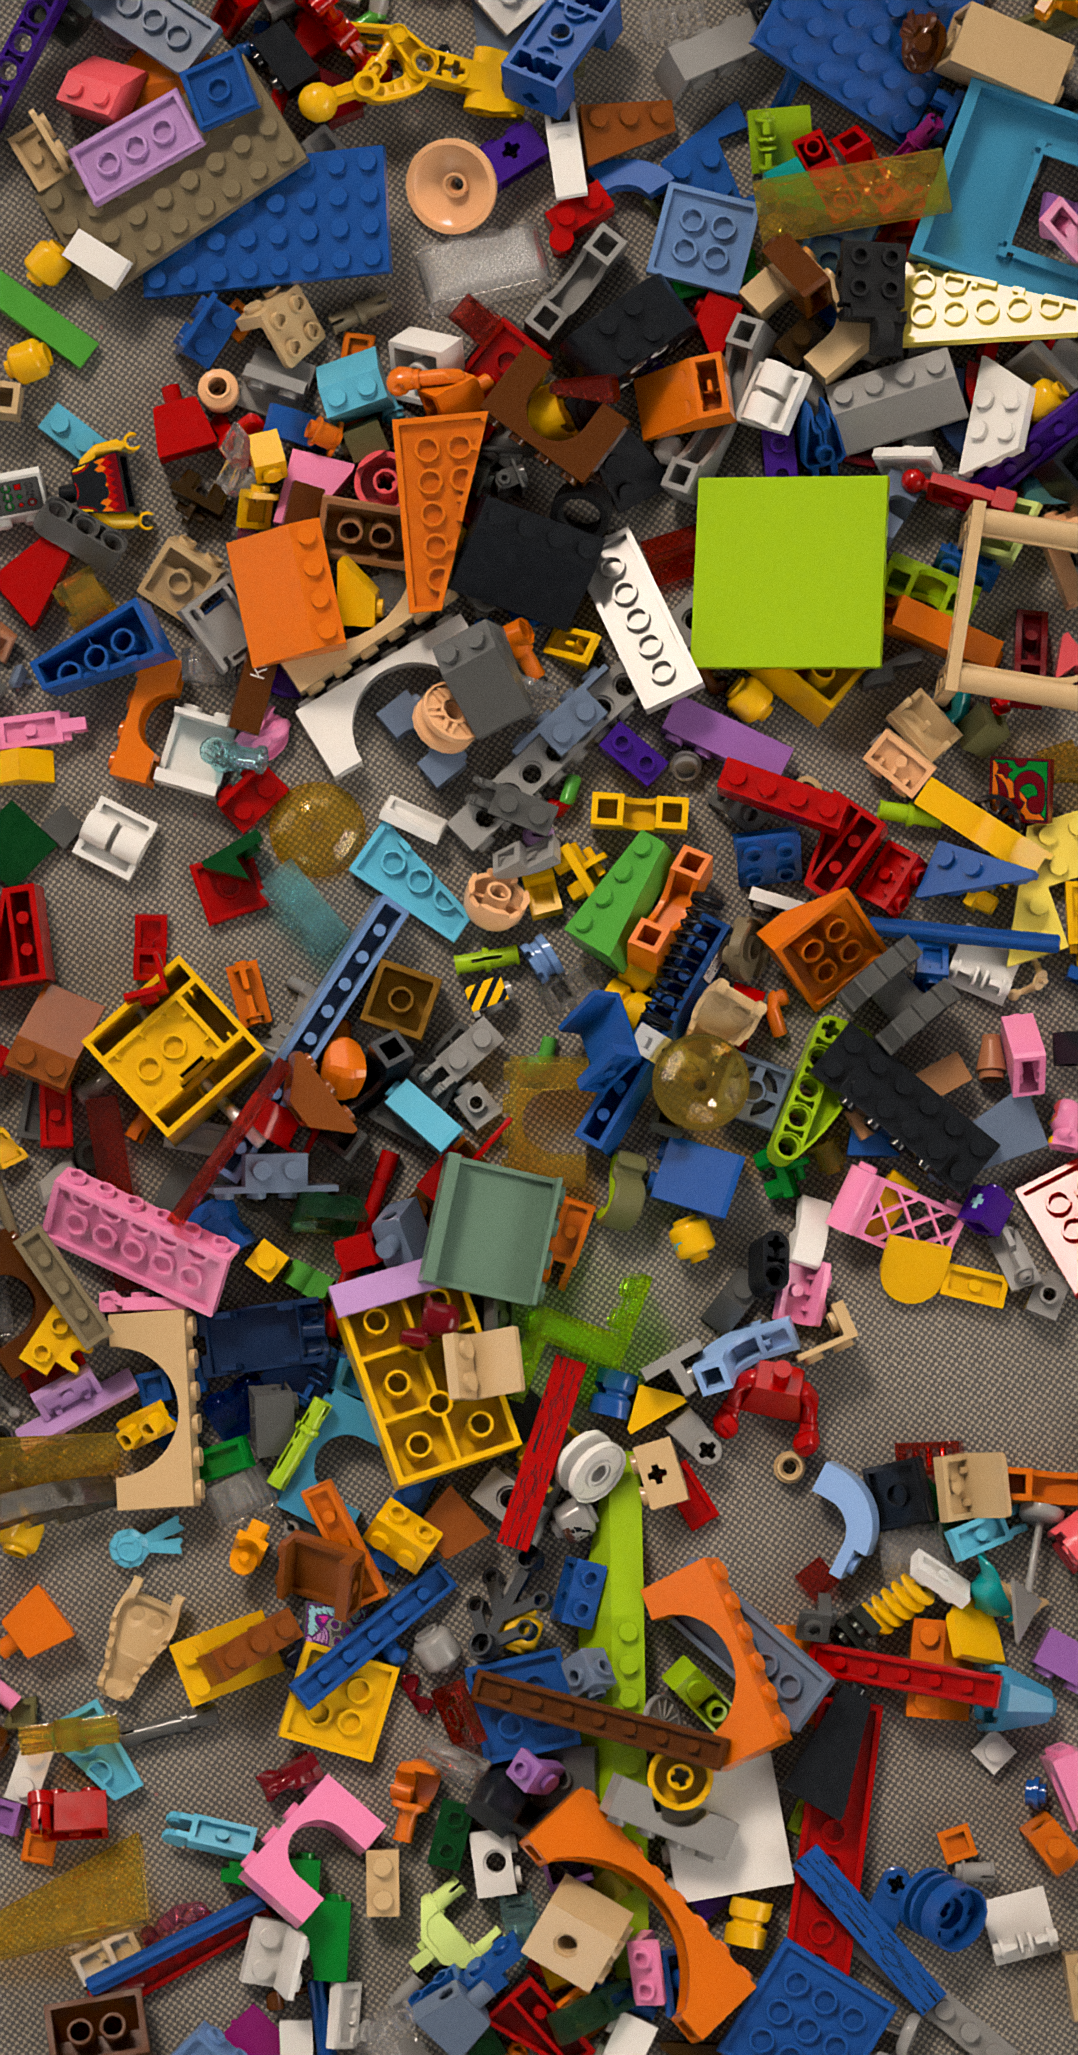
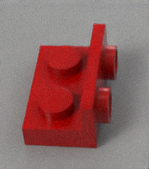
[216,760,290,835]
[855,840,928,919]

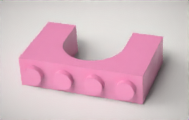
[1039,1741,1078,1832]
[238,1773,386,1929]

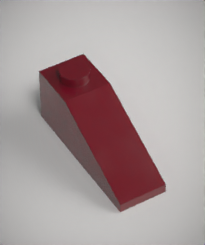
[1009,609,1048,710]

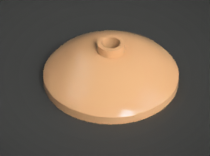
[406,138,498,234]

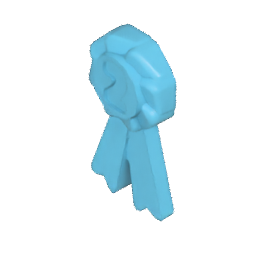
[108,1515,185,1569]

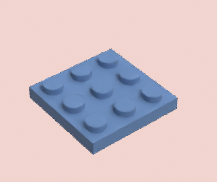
[646,181,762,298]

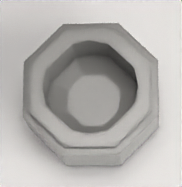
[653,436,685,467]

